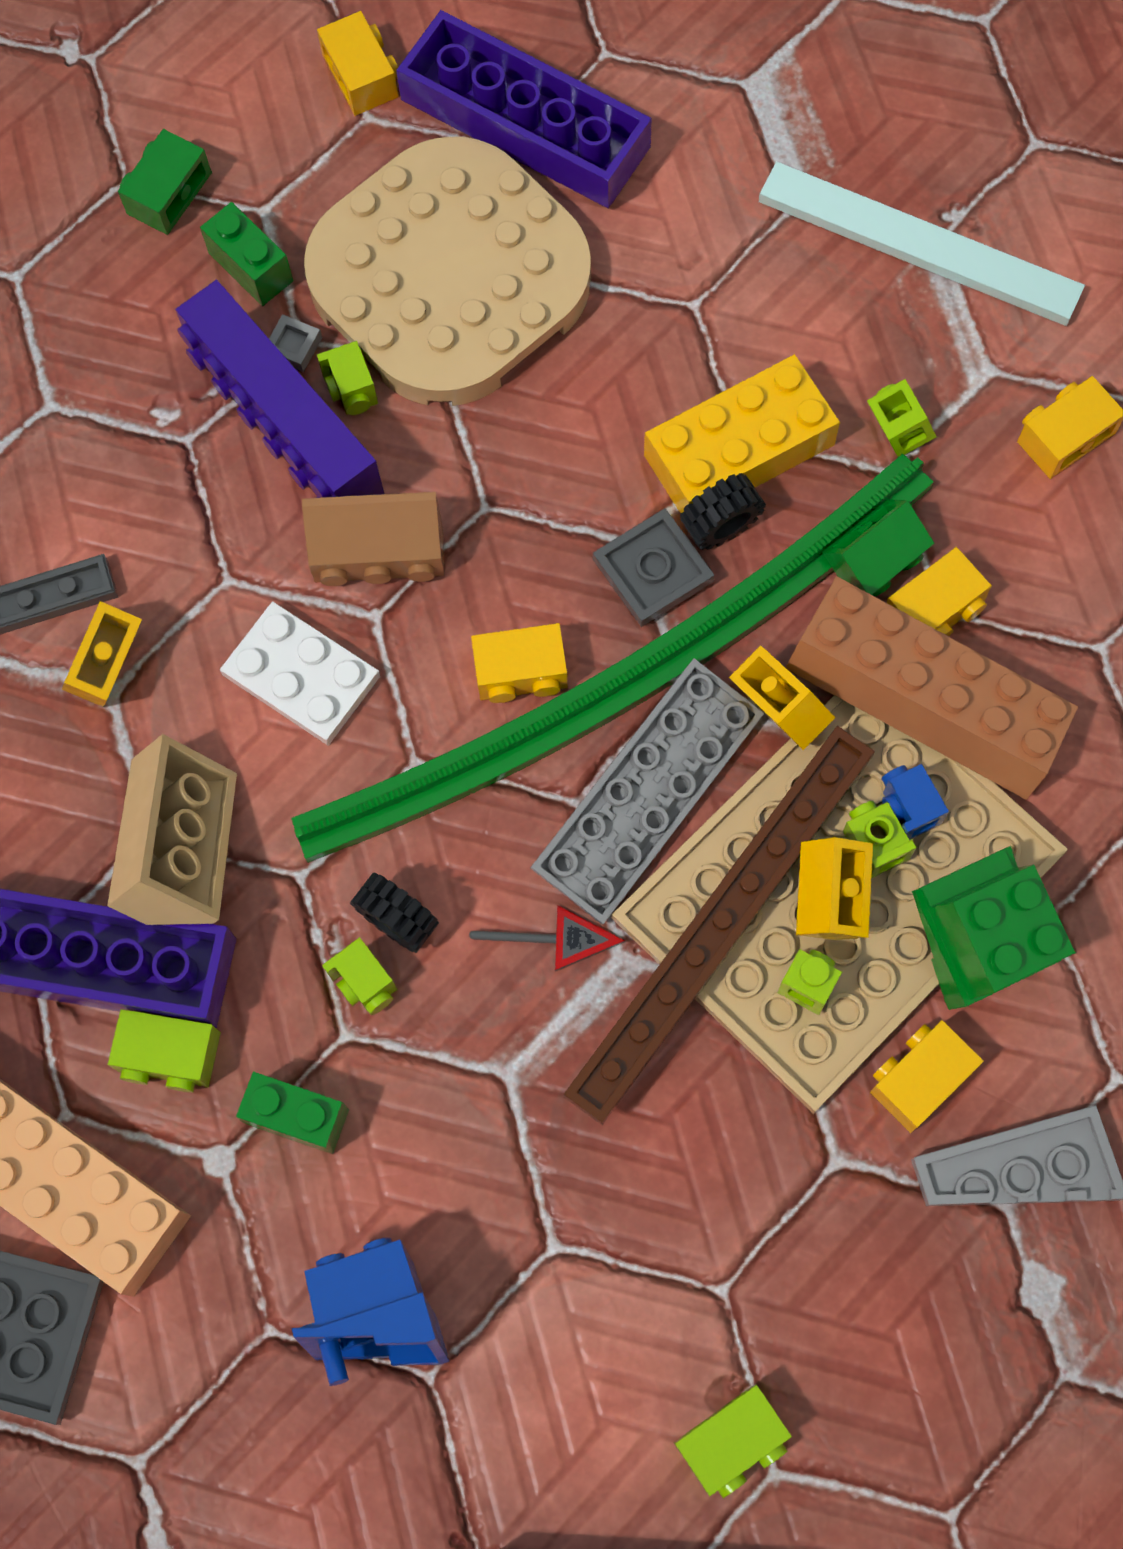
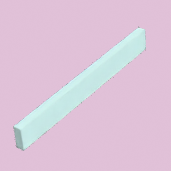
[759,161,1085,326]

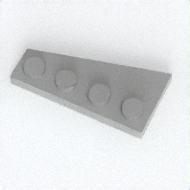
[911,1105,1123,1206]

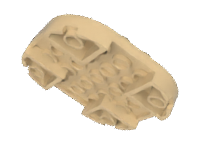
[304,137,591,406]

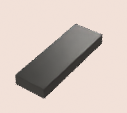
[0,554,119,635]

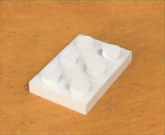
[220,601,381,746]

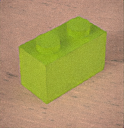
[107,1009,221,1092]
[673,1385,792,1498]

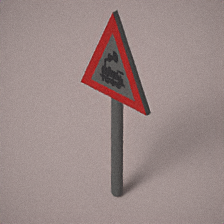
[469,905,625,971]

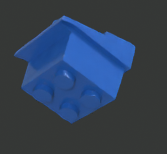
[291,1238,449,1386]

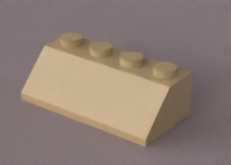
[107,734,237,925]

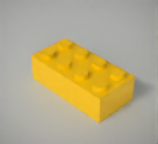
[644,354,840,514]

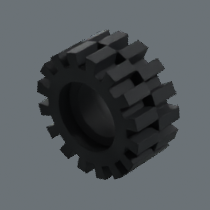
[680,473,766,550]
[350,873,439,953]

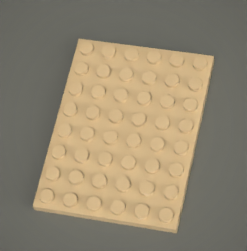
[612,695,1068,1114]

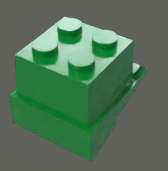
[912,846,1076,1010]

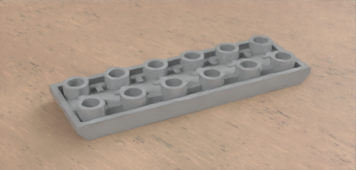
[530,658,764,925]

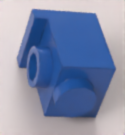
[881,764,949,840]

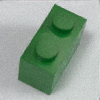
[118,129,212,235]
[200,202,294,307]
[822,500,934,597]
[236,1071,349,1154]

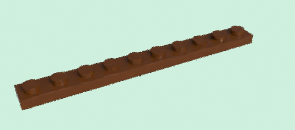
[563,726,875,1125]

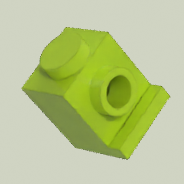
[317,341,378,415]
[867,379,937,457]
[843,801,916,879]
[322,937,397,1015]
[777,949,842,1015]

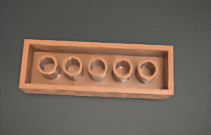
[785,576,1078,800]

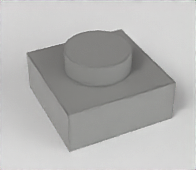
[269,314,322,372]

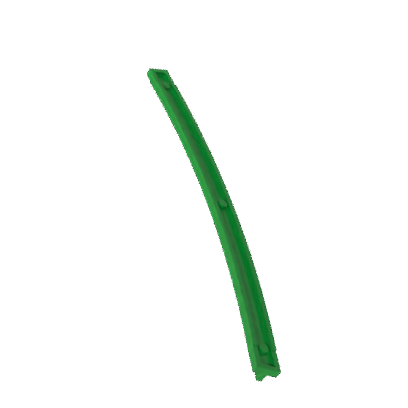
[291,454,934,863]

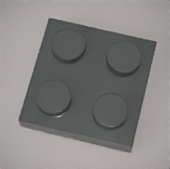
[593,508,715,627]

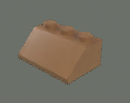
[302,492,445,586]

